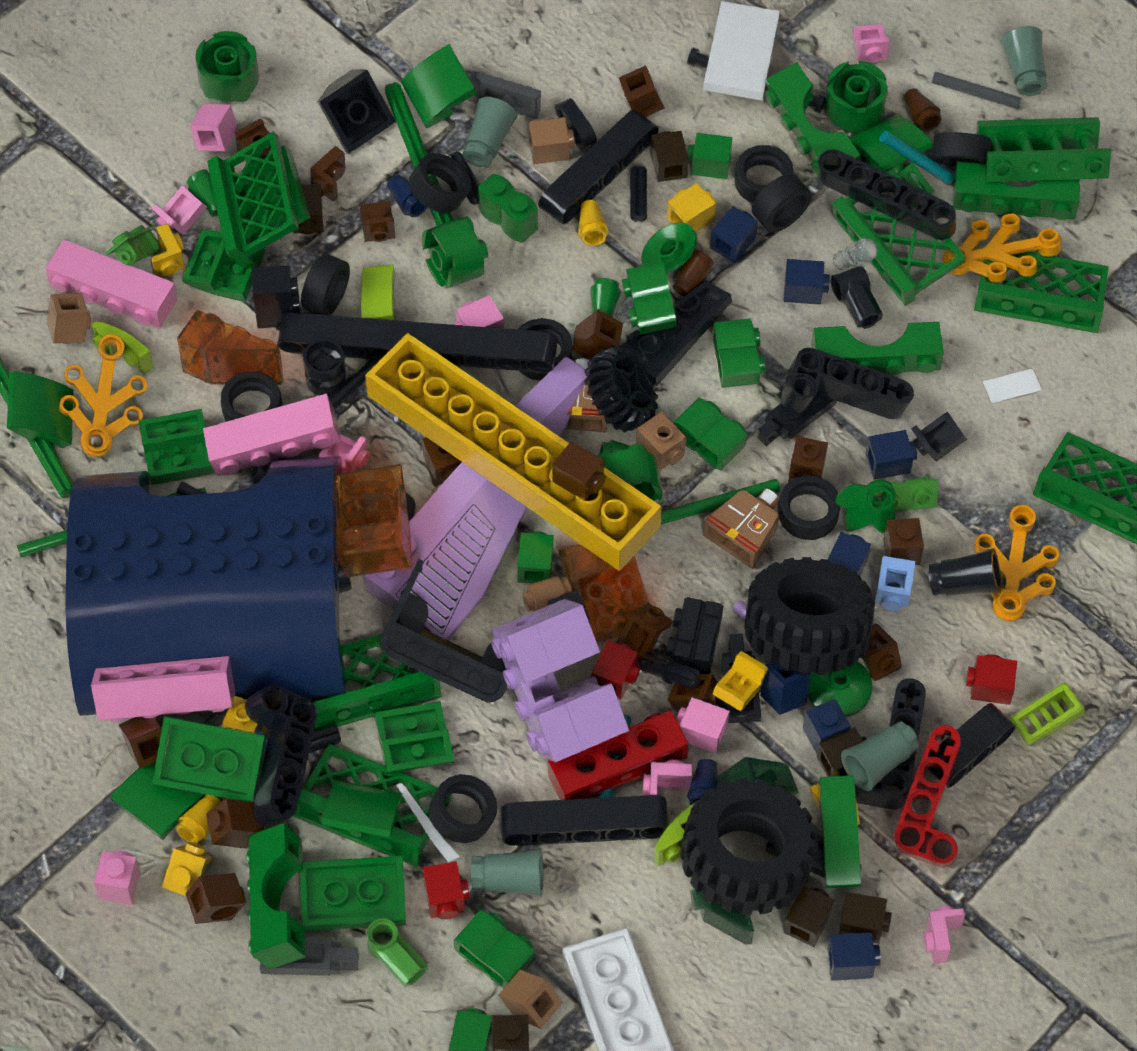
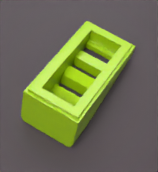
[1009,682,1085,746]

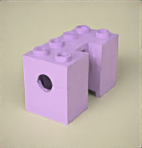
[491,599,629,762]

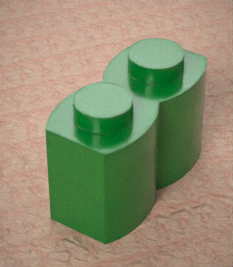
[478,174,538,243]
[622,262,677,335]
[712,318,766,388]
[673,397,747,471]
[454,910,535,988]

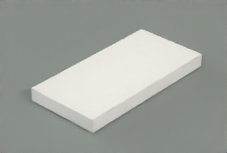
[703,1,780,100]
[562,928,674,1051]

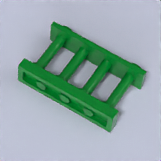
[976,117,1111,182]

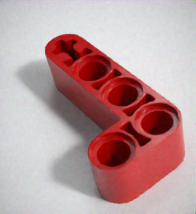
[894,725,961,868]

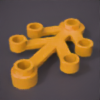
[943,213,1061,283]
[59,334,147,457]
[974,505,1060,621]

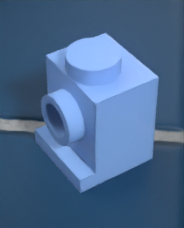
[875,556,915,611]

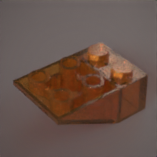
[177,310,284,385]
[337,464,412,577]
[558,544,649,643]

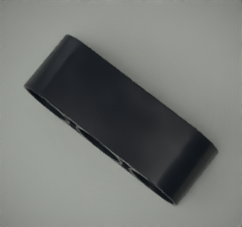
[927,703,1016,788]

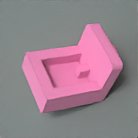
[853,24,890,63]
[151,186,207,235]
[318,434,370,478]
[643,760,692,795]
[923,906,965,964]

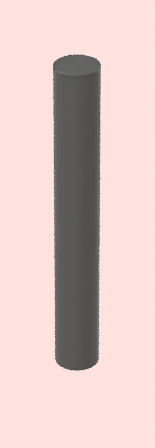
[932,71,1022,109]

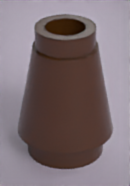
[903,88,942,132]
[672,249,714,296]

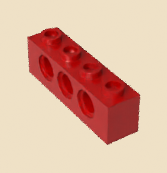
[548,710,689,800]

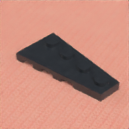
[620,281,732,386]

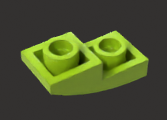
[361,264,396,320]
[91,321,153,375]
[655,804,694,866]

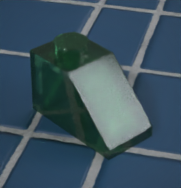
[717,757,799,796]
[690,889,754,945]

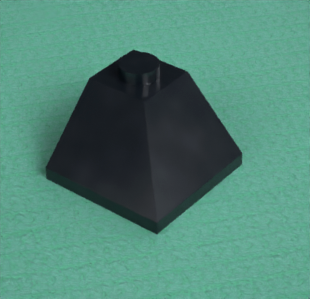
[317,69,396,154]

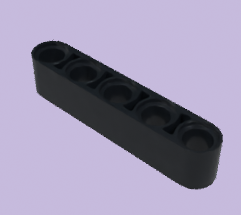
[538,110,659,225]
[818,149,956,240]
[501,795,669,846]

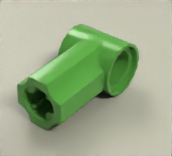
[367,918,428,988]

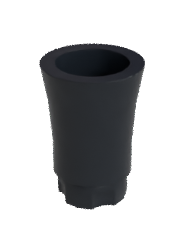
[928,548,1002,596]

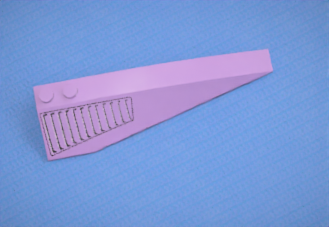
[363,357,587,640]

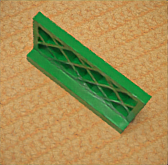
[207,131,299,268]
[832,168,966,306]
[974,244,1109,333]
[1033,432,1137,544]
[309,634,442,730]
[293,744,452,867]

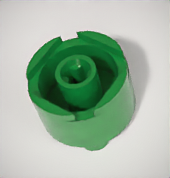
[195,31,259,102]
[824,61,888,135]
[422,216,488,288]
[597,444,663,502]

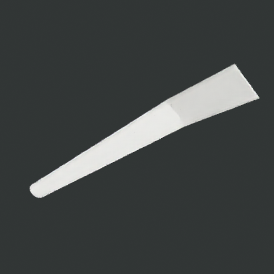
[397,783,460,863]

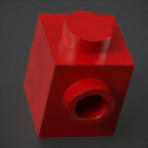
[591,640,641,700]
[966,654,1017,705]
[423,861,470,920]

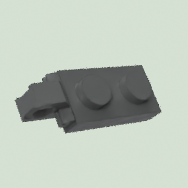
[465,70,541,119]
[260,937,359,976]

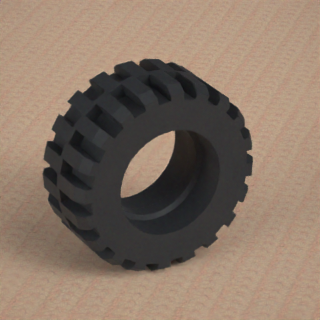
[744,557,875,675]
[680,778,818,915]

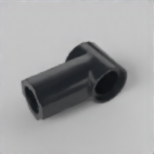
[831,266,883,329]

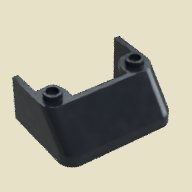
[381,559,508,702]

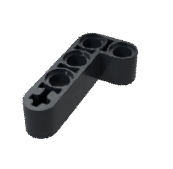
[781,347,914,419]
[846,678,926,810]
[245,685,317,828]

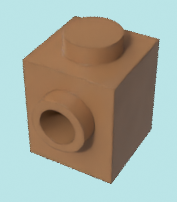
[529,118,575,164]
[47,293,91,344]
[636,411,686,471]
[498,970,563,1029]

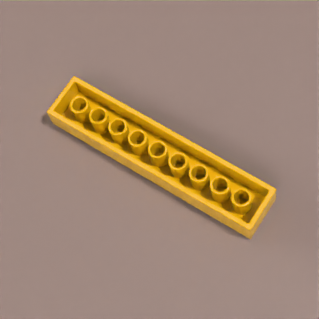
[365,333,661,571]

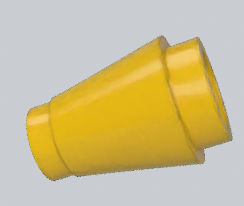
[578,200,609,246]
[176,795,221,844]

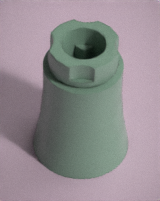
[1001,26,1047,96]
[463,97,518,167]
[841,721,919,791]
[471,848,544,897]

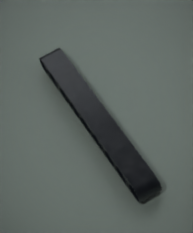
[277,313,558,373]

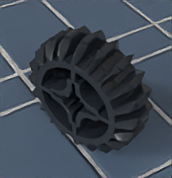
[584,346,658,433]

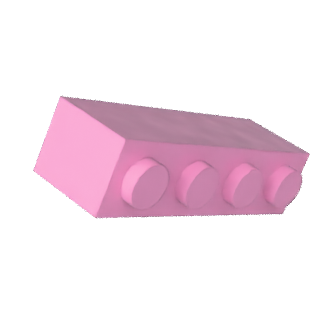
[45,239,177,329]
[203,394,341,476]
[91,656,235,722]

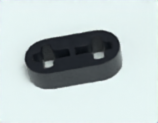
[555,98,597,151]

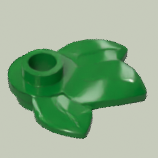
[835,479,896,533]

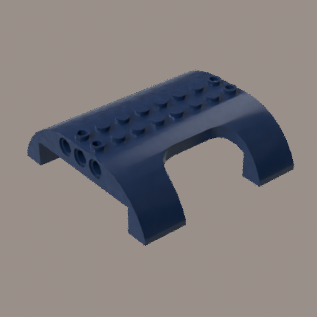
[65,456,346,716]

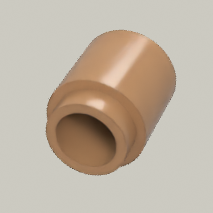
[522,576,572,612]

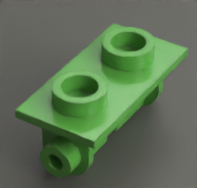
[105,224,160,265]
[873,476,938,512]

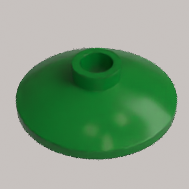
[641,223,697,274]
[808,661,872,717]

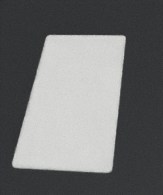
[983,369,1042,403]

